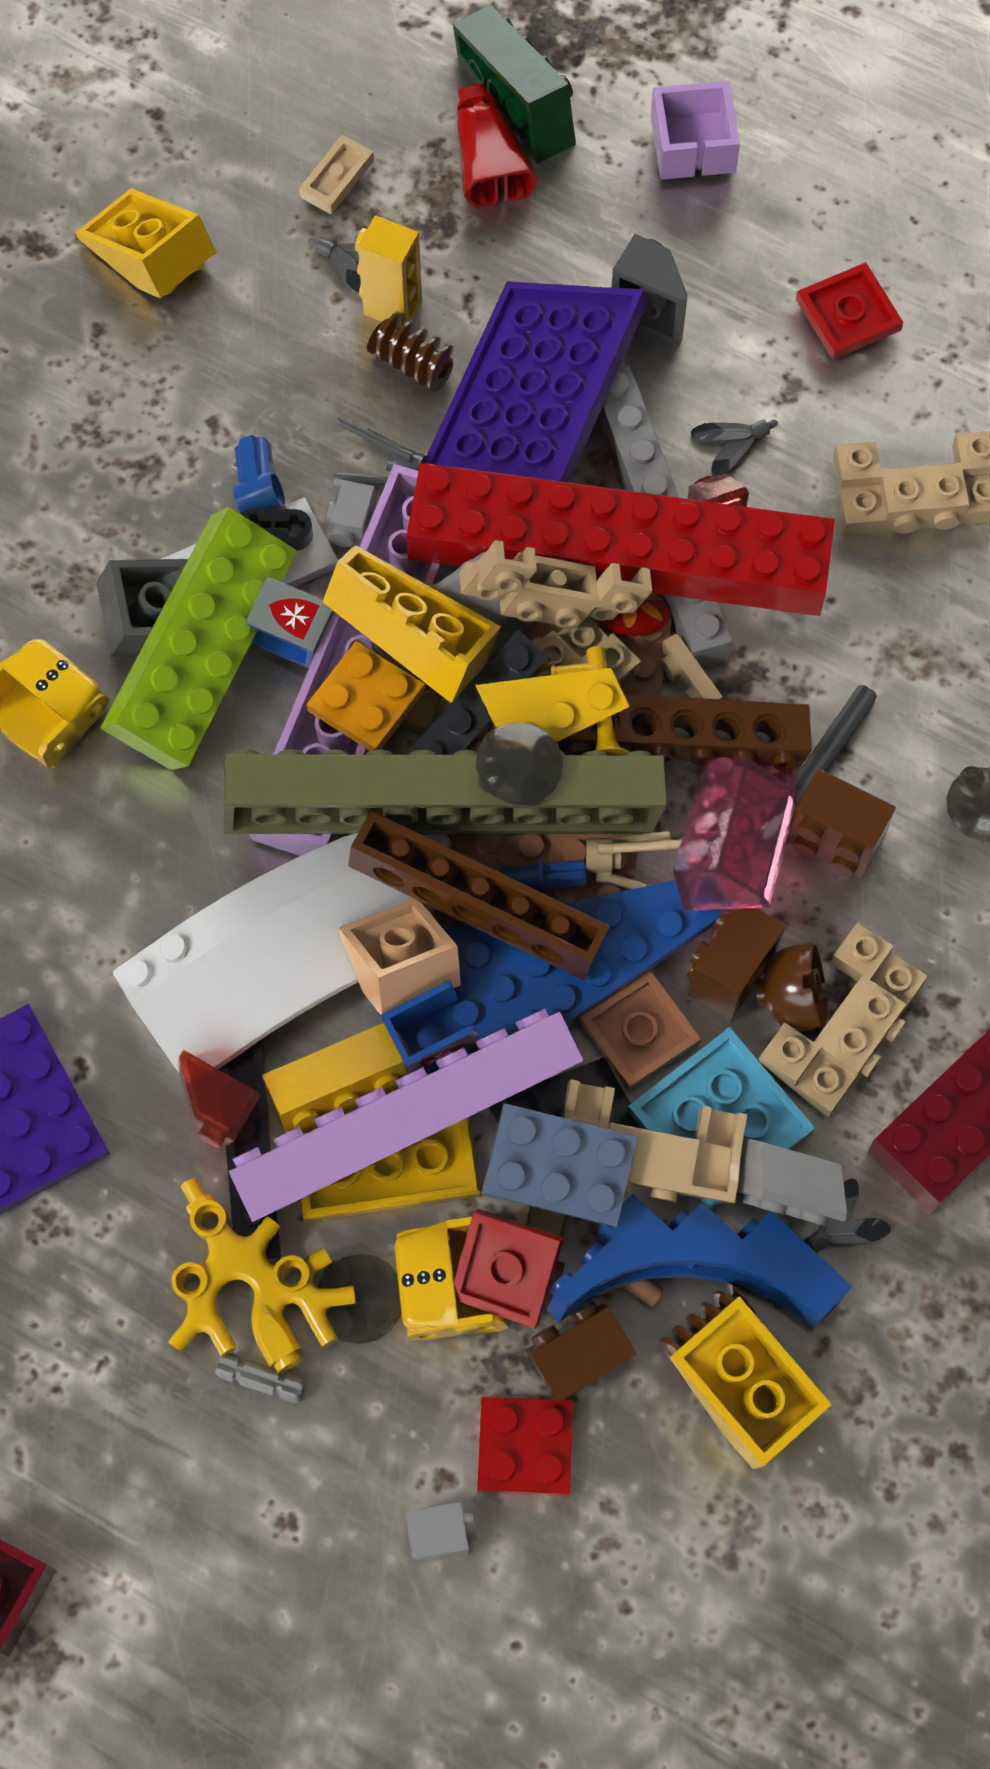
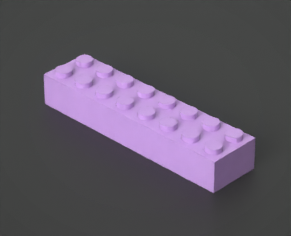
[228,1009,584,1222]

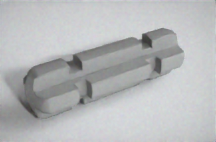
[216,1354,305,1403]

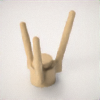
[585,831,687,889]

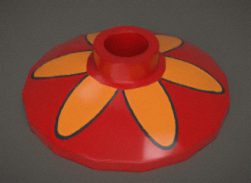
[593,593,671,636]

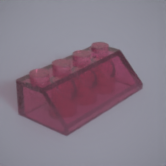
[673,757,797,910]

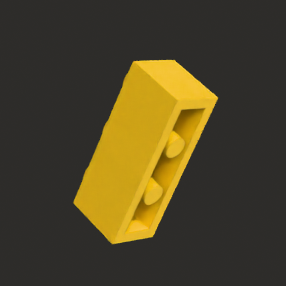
[355,215,422,326]
[262,1023,407,1134]

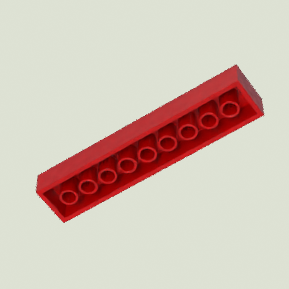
[406,463,835,616]

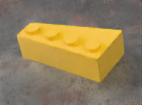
[323,545,501,703]

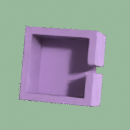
[651,81,740,180]

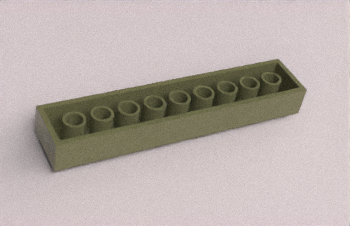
[224,749,667,834]

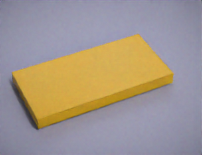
[301,1117,481,1223]

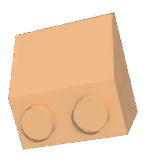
[339,898,461,1015]

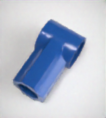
[233,435,285,513]

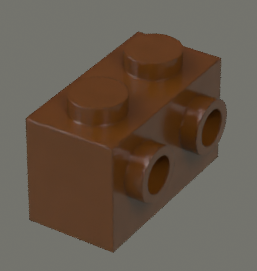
[525,1301,637,1402]

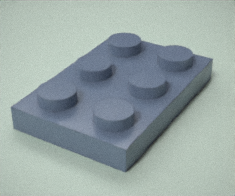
[481,1103,638,1227]

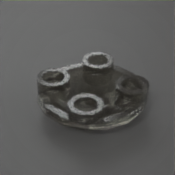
[476,722,563,806]
[946,766,990,843]
[318,1254,402,1344]

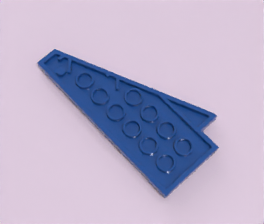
[398,873,735,1075]

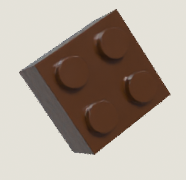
[786,768,896,880]
[686,898,786,1022]

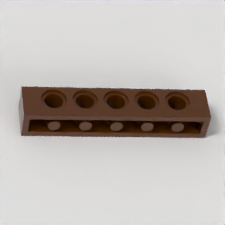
[554,694,812,770]
[348,811,610,980]

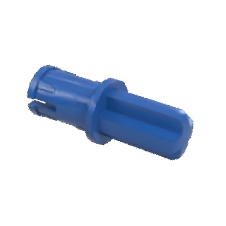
[500,859,587,893]

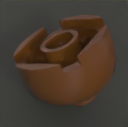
[756,943,827,1031]

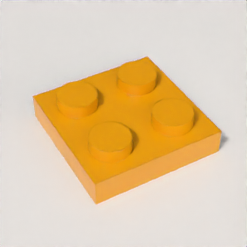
[306,641,425,751]

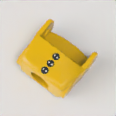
[0,639,109,768]
[394,1217,509,1341]

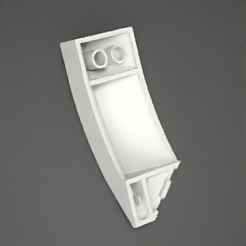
[112,833,452,1088]

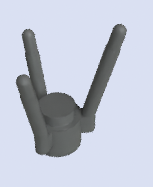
[334,417,426,485]

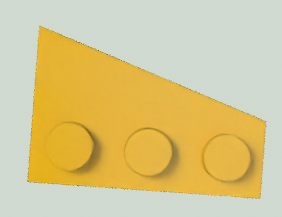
[476,668,630,755]

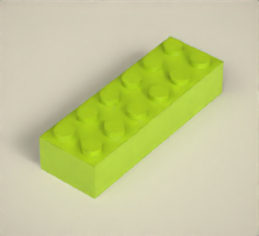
[100,507,298,770]

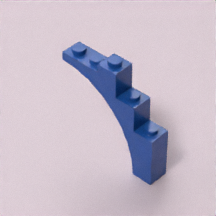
[546,1193,852,1331]

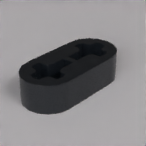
[240,508,313,551]

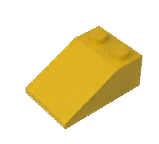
[75,188,217,299]
[669,1296,832,1469]

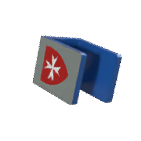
[246,577,333,669]
[380,980,480,1073]

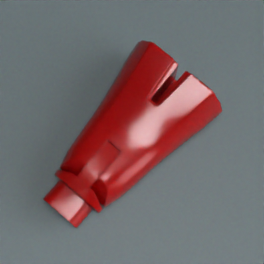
[457,84,539,208]

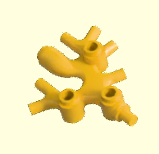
[168,1177,356,1373]

